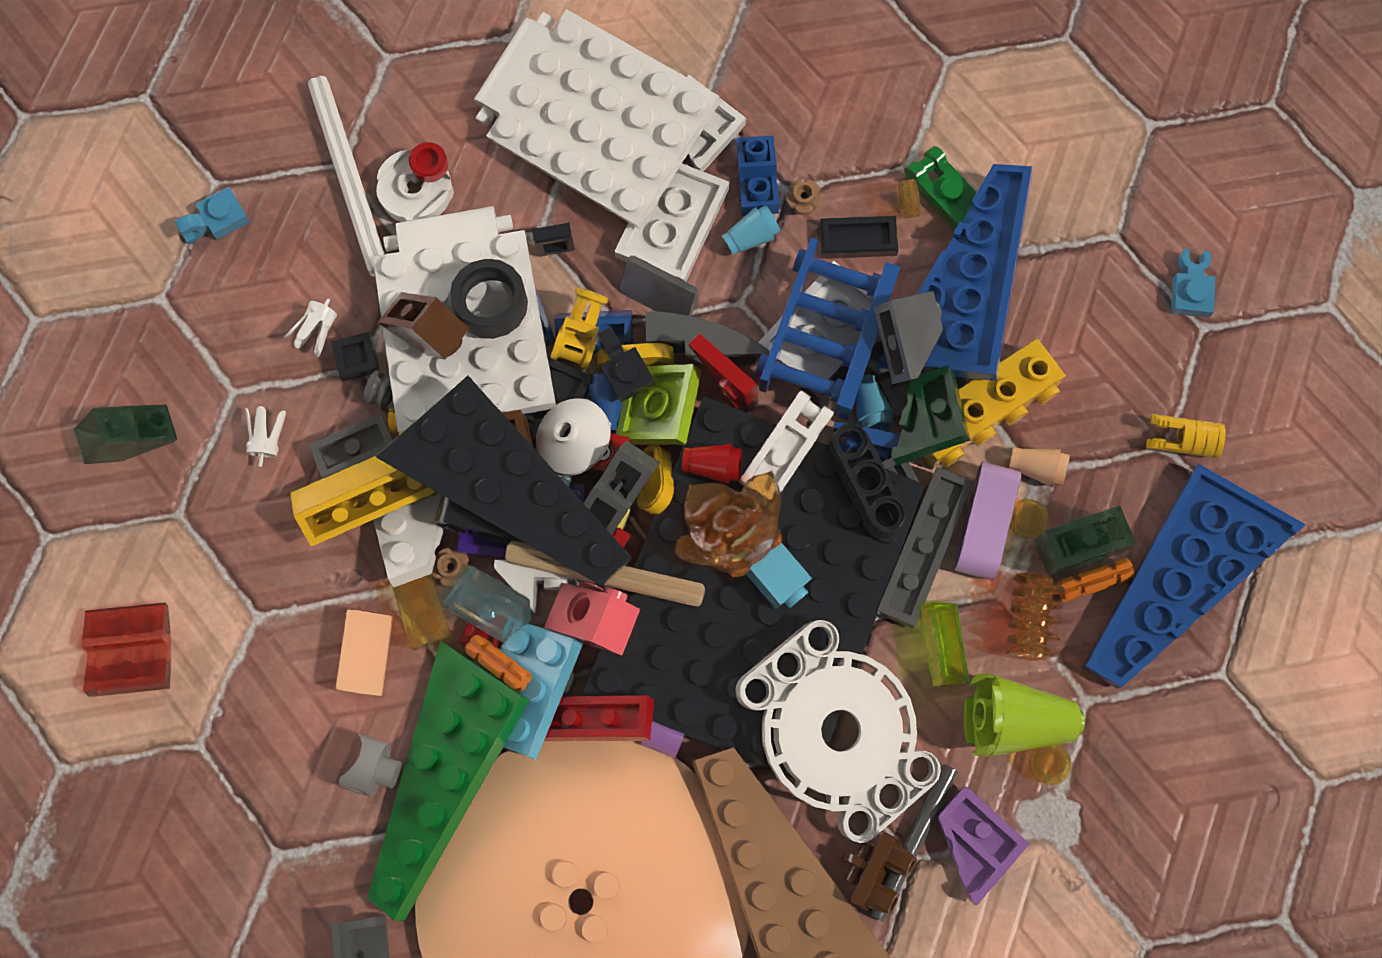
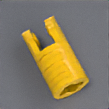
[1146,414,1226,458]

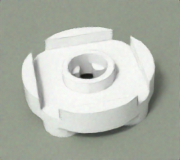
[376,150,454,222]

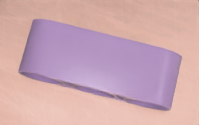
[954,461,1021,581]

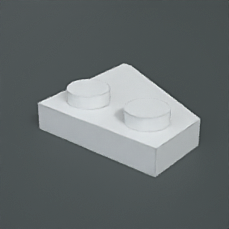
[373,494,443,588]

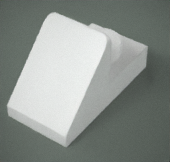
[494,560,578,615]

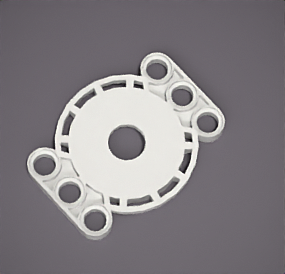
[735,620,941,843]

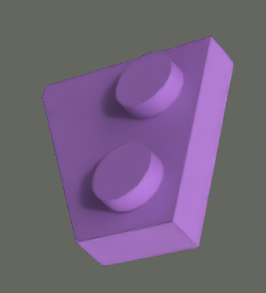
[936,786,1029,905]

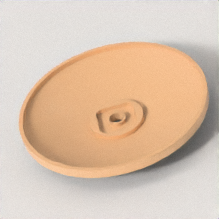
[415,741,749,958]

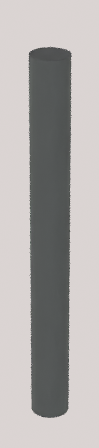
[869,764,958,922]

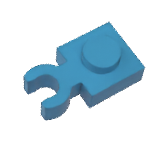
[1171,249,1215,318]

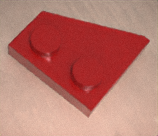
[688,333,759,412]

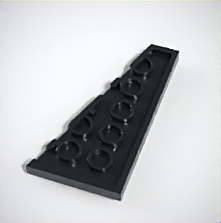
[375,375,633,586]

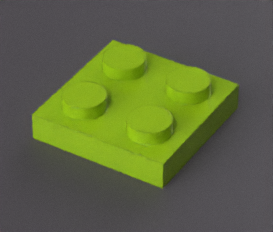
[616,364,702,445]

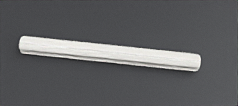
[308,76,385,277]

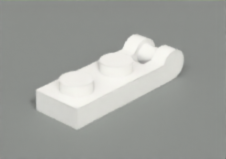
[739,391,834,505]

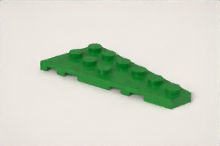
[368,641,530,922]

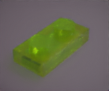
[920,602,970,686]

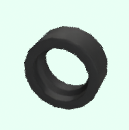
[450,258,528,339]

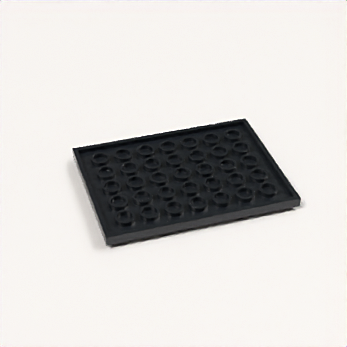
[583,396,925,780]

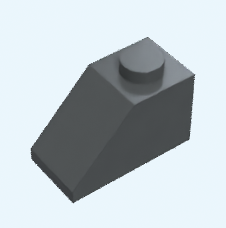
[873,291,943,384]

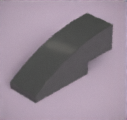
[646,312,764,367]
[583,441,660,535]

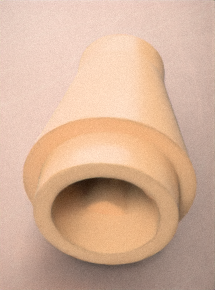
[1009,447,1070,487]

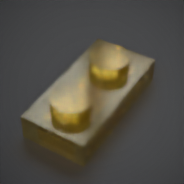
[391,574,453,651]

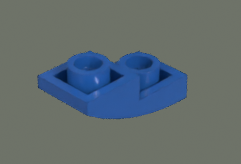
[736,136,779,216]

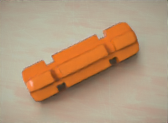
[1056,558,1135,602]
[465,635,532,692]

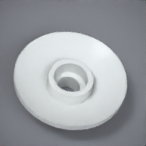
[536,398,611,475]

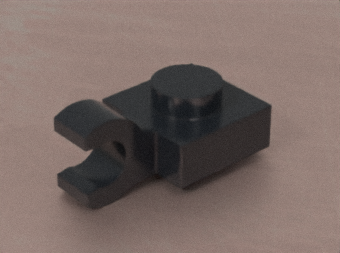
[597,327,655,403]

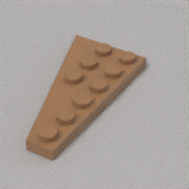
[692,747,890,958]

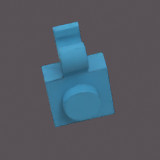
[174,187,250,244]

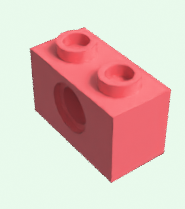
[544,581,640,656]

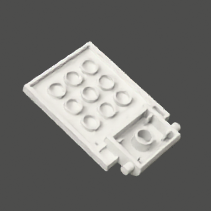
[474,9,721,229]
[373,206,556,434]

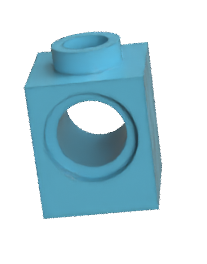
[744,540,812,609]

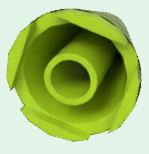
[963,673,1085,757]

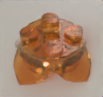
[675,471,782,577]

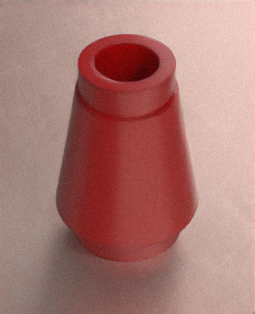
[682,444,743,484]

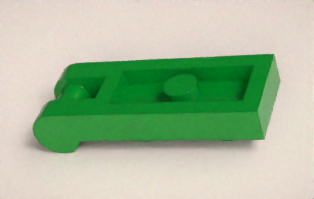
[904,146,977,230]

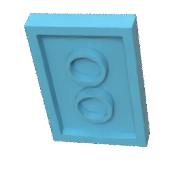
[500,619,583,760]

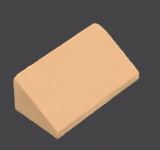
[336,609,393,697]

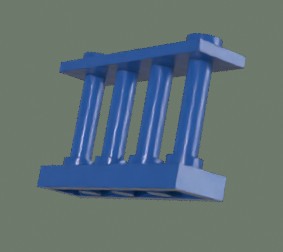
[755,238,900,420]

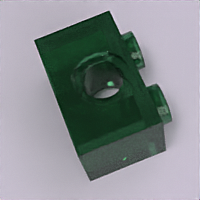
[1034,506,1136,577]

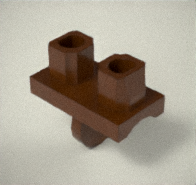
[841,832,917,915]

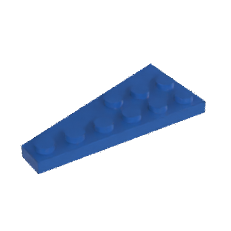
[877,164,1032,381]
[1082,464,1306,689]

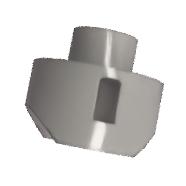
[339,734,401,797]

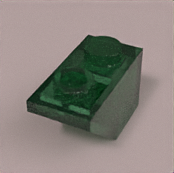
[74,404,177,464]

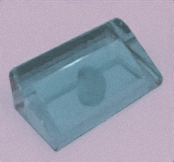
[443,565,531,643]

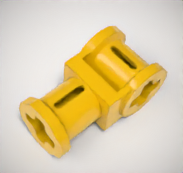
[550,287,609,370]

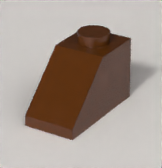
[378,292,469,360]

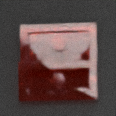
[81,602,171,697]

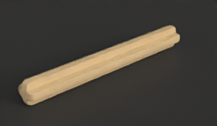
[505,540,705,607]

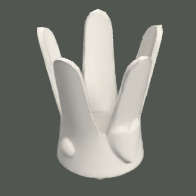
[284,299,337,358]
[245,406,286,467]

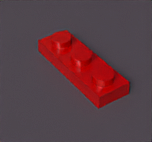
[544,695,654,741]

